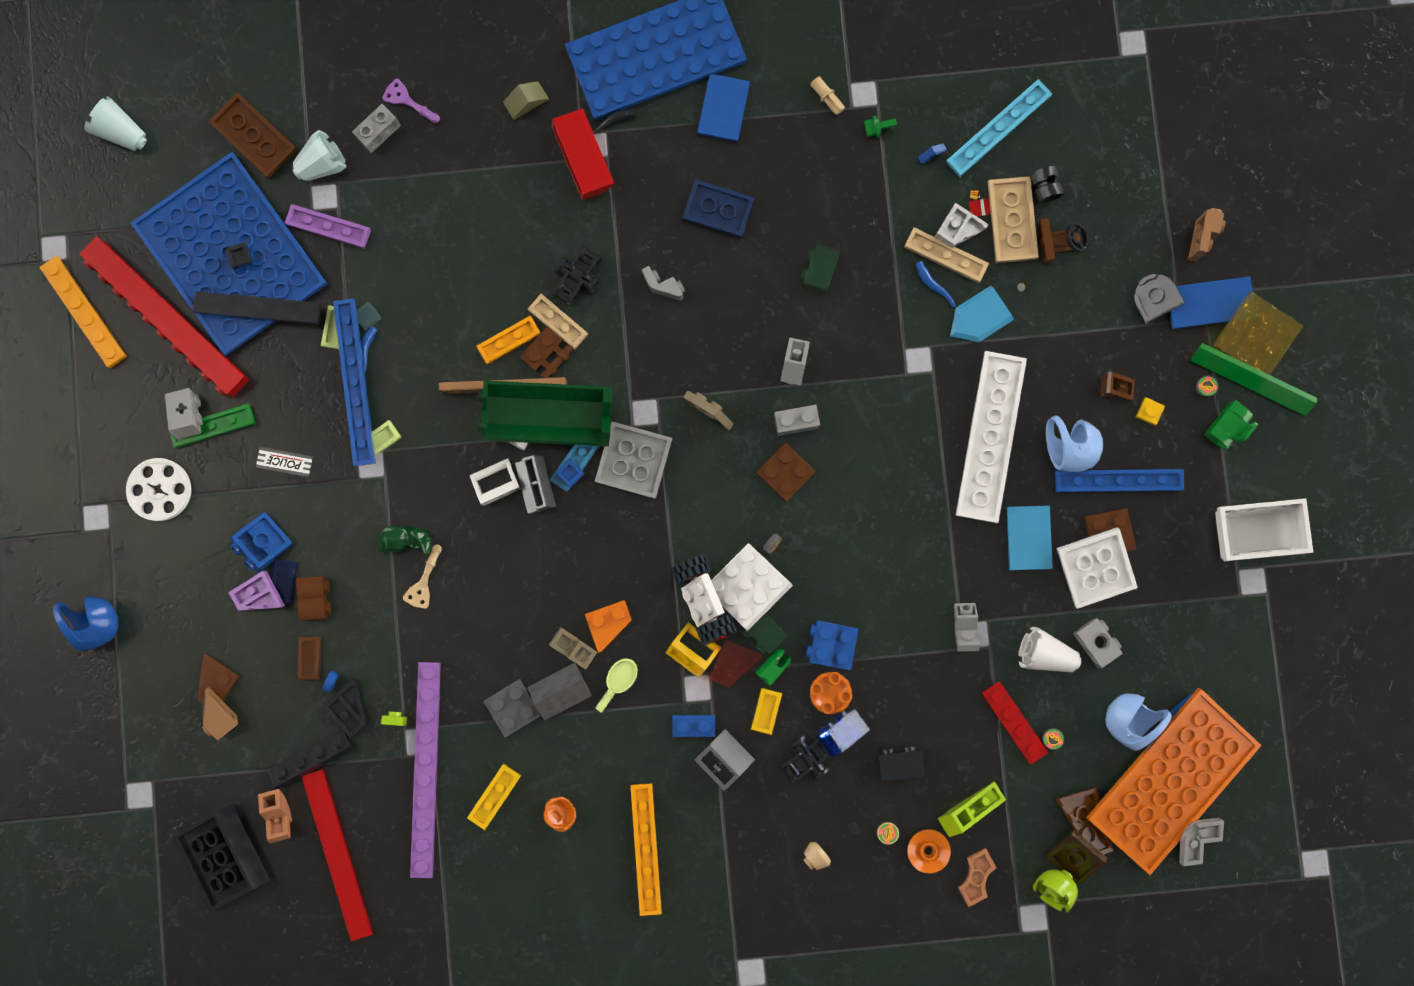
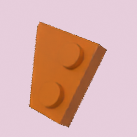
[585,600,632,653]

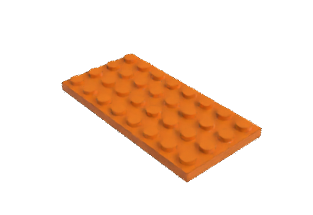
[1086,688,1261,875]

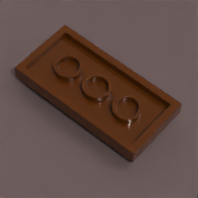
[208,92,297,179]

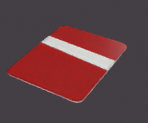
[969,198,991,217]

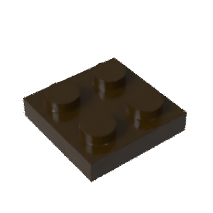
[1046,830,1108,885]

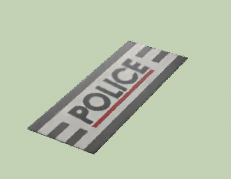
[256,447,313,477]

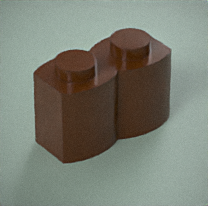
[296,576,331,621]

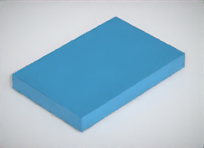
[1006,506,1053,570]

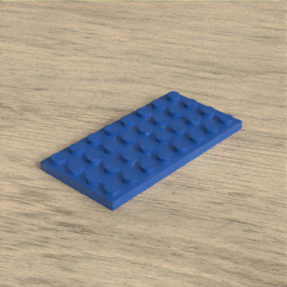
[565,0,747,120]

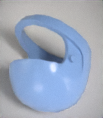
[1046,416,1103,472]
[1105,693,1172,751]

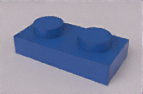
[673,715,715,737]

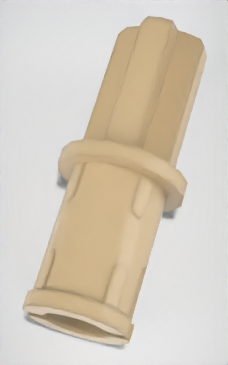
[810,76,845,114]

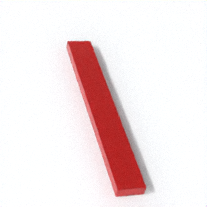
[302,769,373,942]

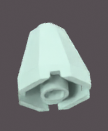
[293,130,346,181]

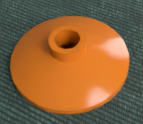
[907,829,951,873]

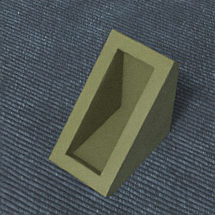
[503,81,549,120]

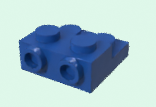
[230,512,292,573]
[806,620,858,670]

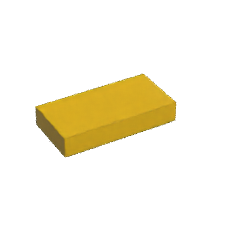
[751,688,782,735]

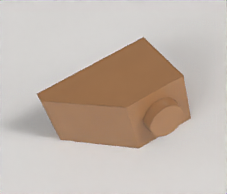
[202,687,238,741]

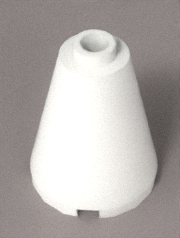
[1019,627,1081,672]

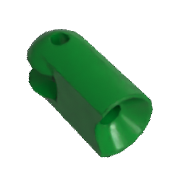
[756,649,791,686]

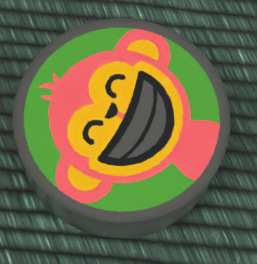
[1195,376,1218,397]
[763,533,782,554]
[1042,728,1064,750]

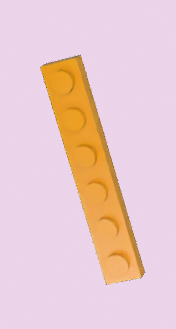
[39,255,127,368]
[631,783,662,916]

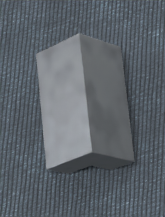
[515,455,556,514]
[528,663,592,721]

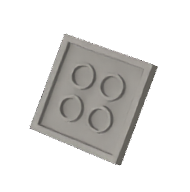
[595,422,673,499]

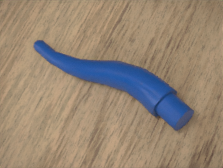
[915,261,956,308]
[361,326,378,371]

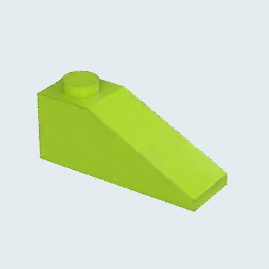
[938,781,1006,837]

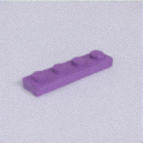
[285,204,371,249]

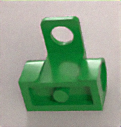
[1204,400,1258,450]

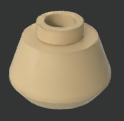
[803,842,831,870]

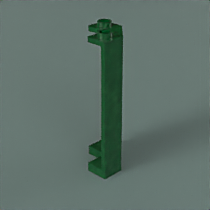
[477,380,612,446]

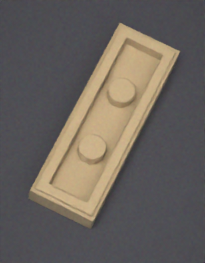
[528,294,588,350]

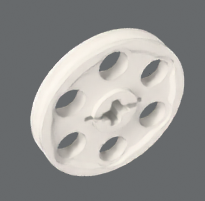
[126,458,191,521]

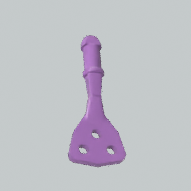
[382,79,440,123]

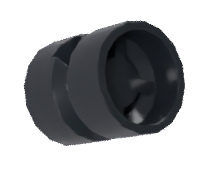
[1030,166,1064,203]

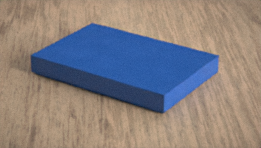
[697,74,750,143]

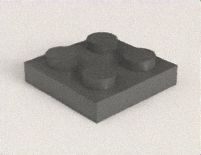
[483,679,541,738]

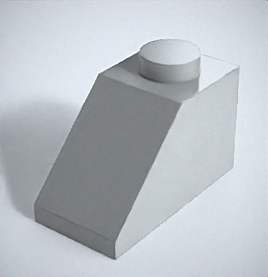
[780,338,810,385]

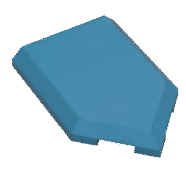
[950,286,1014,343]

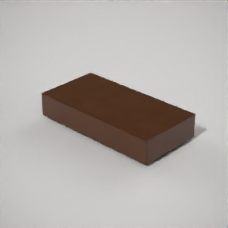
[297,637,321,680]

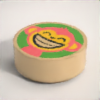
[877,822,899,844]

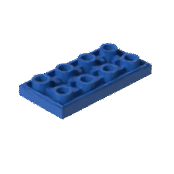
[1169,277,1257,330]

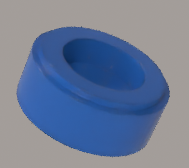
[322,670,339,693]

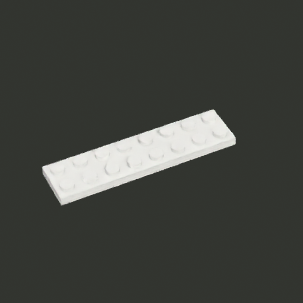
[955,351,1027,524]

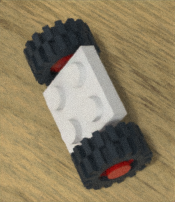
[670,554,738,646]

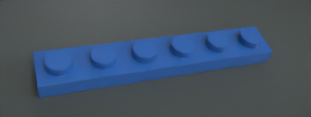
[1055,469,1184,492]

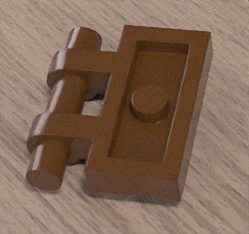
[520,326,574,378]

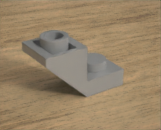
[642,266,685,301]
[954,603,980,651]

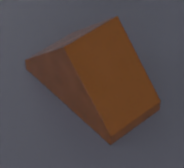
[1100,372,1135,400]

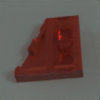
[710,640,763,687]

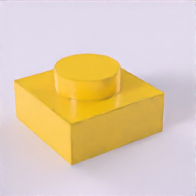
[1136,397,1165,426]

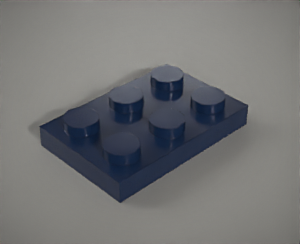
[683,179,754,238]

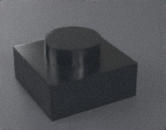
[225,242,253,269]

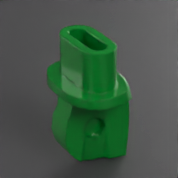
[864,116,897,138]

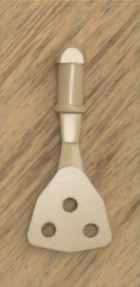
[403,544,442,609]

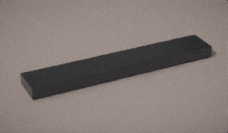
[193,291,321,325]

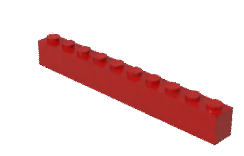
[80,236,250,398]

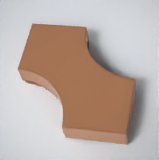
[958,848,996,907]

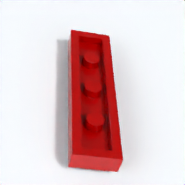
[981,681,1048,765]

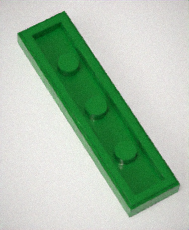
[170,404,256,448]

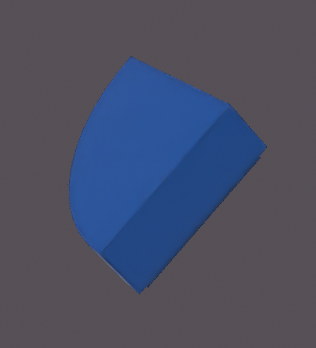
[918,143,947,164]

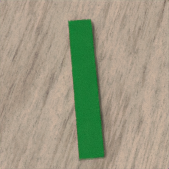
[1191,343,1317,416]

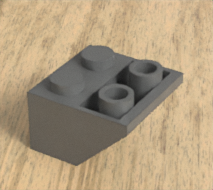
[694,729,755,791]

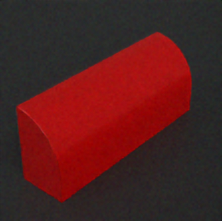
[551,108,614,200]

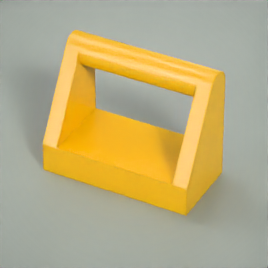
[666,622,722,678]

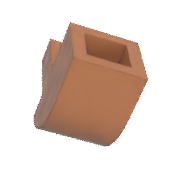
[258,789,292,843]

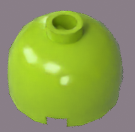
[1033,870,1078,912]

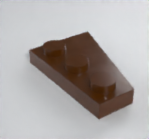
[1056,788,1114,854]

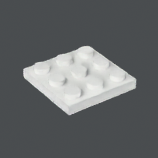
[1057,527,1138,609]
[711,543,793,631]

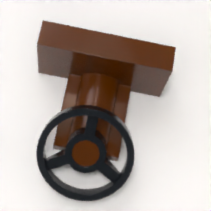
[1037,218,1089,265]

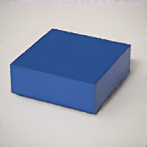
[555,459,585,488]

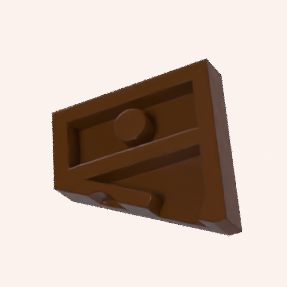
[197,654,240,705]

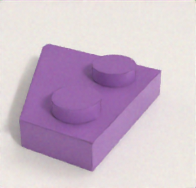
[229,571,285,610]

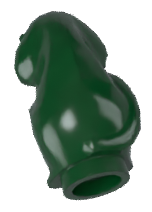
[378,526,433,555]

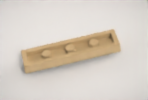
[904,228,989,283]

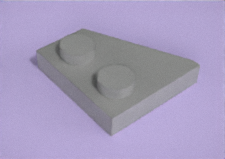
[934,203,989,248]

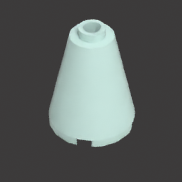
[84,96,147,151]

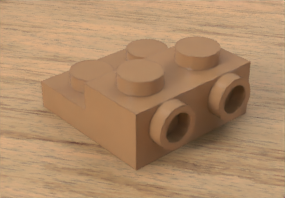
[1188,208,1225,262]

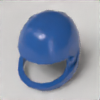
[53,596,119,651]

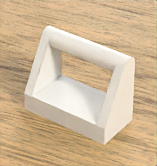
[470,458,521,506]

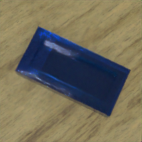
[272,559,298,604]

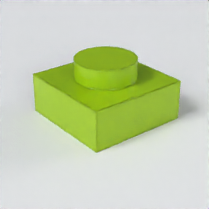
[381,711,407,726]

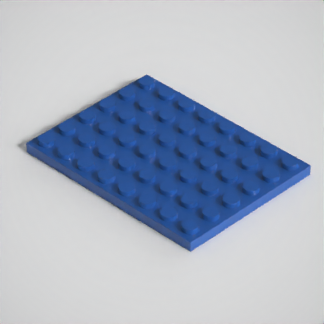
[131,152,328,356]

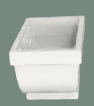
[1215,499,1313,561]

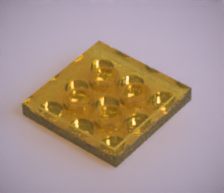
[1213,291,1303,375]

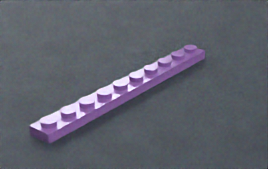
[410,662,441,878]

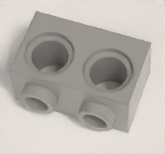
[352,104,401,153]

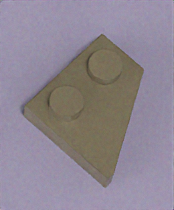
[684,391,734,430]

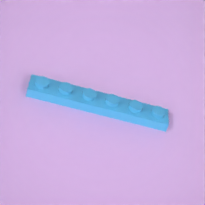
[946,79,1052,177]

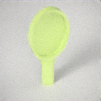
[595,659,638,713]

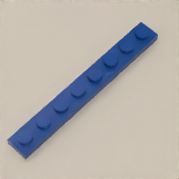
[333,298,376,467]

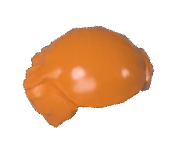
[543,797,576,832]

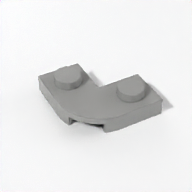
[1179,818,1224,866]

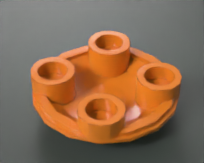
[810,672,852,714]

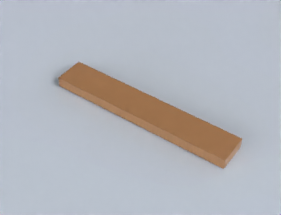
[439,377,567,394]

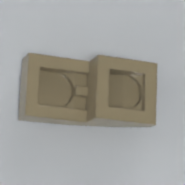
[549,627,597,670]

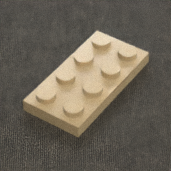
[988,177,1039,263]

